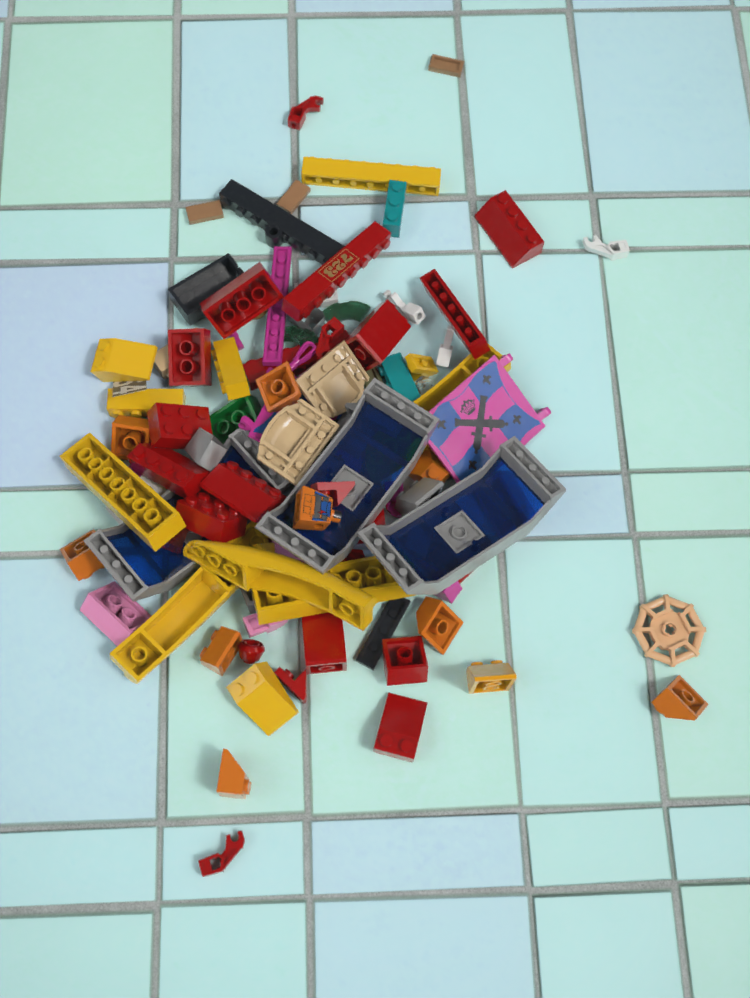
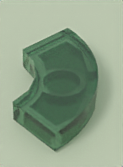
[323,301,371,322]
[284,326,318,347]

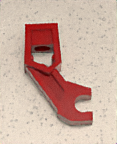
[288,95,324,130]
[315,317,344,360]
[198,830,245,877]

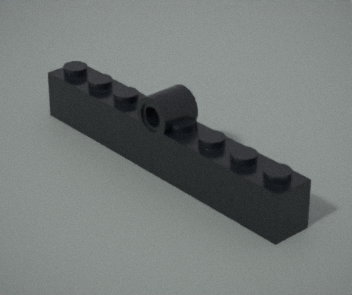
[219,179,345,265]

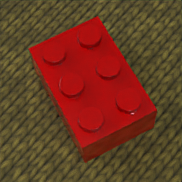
[147,402,213,449]
[176,492,248,543]

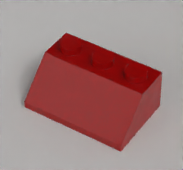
[168,328,212,387]

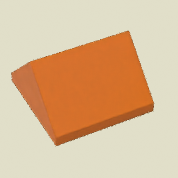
[256,361,302,413]

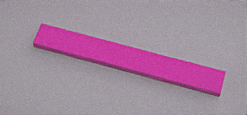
[262,246,292,366]

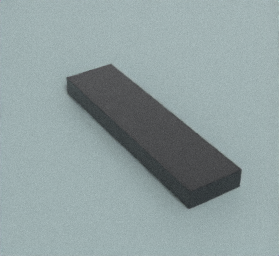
[356,598,411,670]

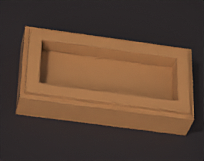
[428,54,464,78]
[276,180,311,214]
[186,200,224,225]

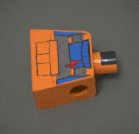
[293,486,342,531]

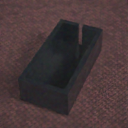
[168,253,244,326]

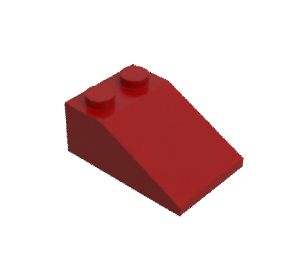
[373,692,428,763]

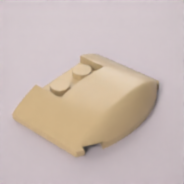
[295,340,369,418]
[257,399,340,486]

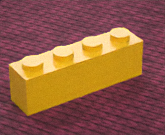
[211,337,250,401]
[107,388,186,418]

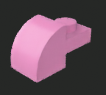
[242,613,288,638]

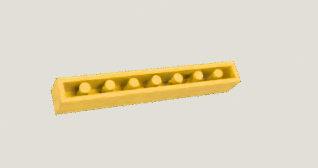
[301,157,441,196]

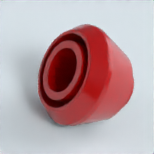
[238,639,265,664]

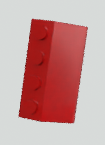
[474,190,544,269]
[200,262,284,339]
[126,442,210,499]
[199,461,287,523]

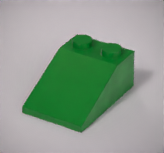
[210,394,262,444]

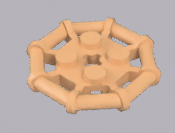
[632,594,706,667]

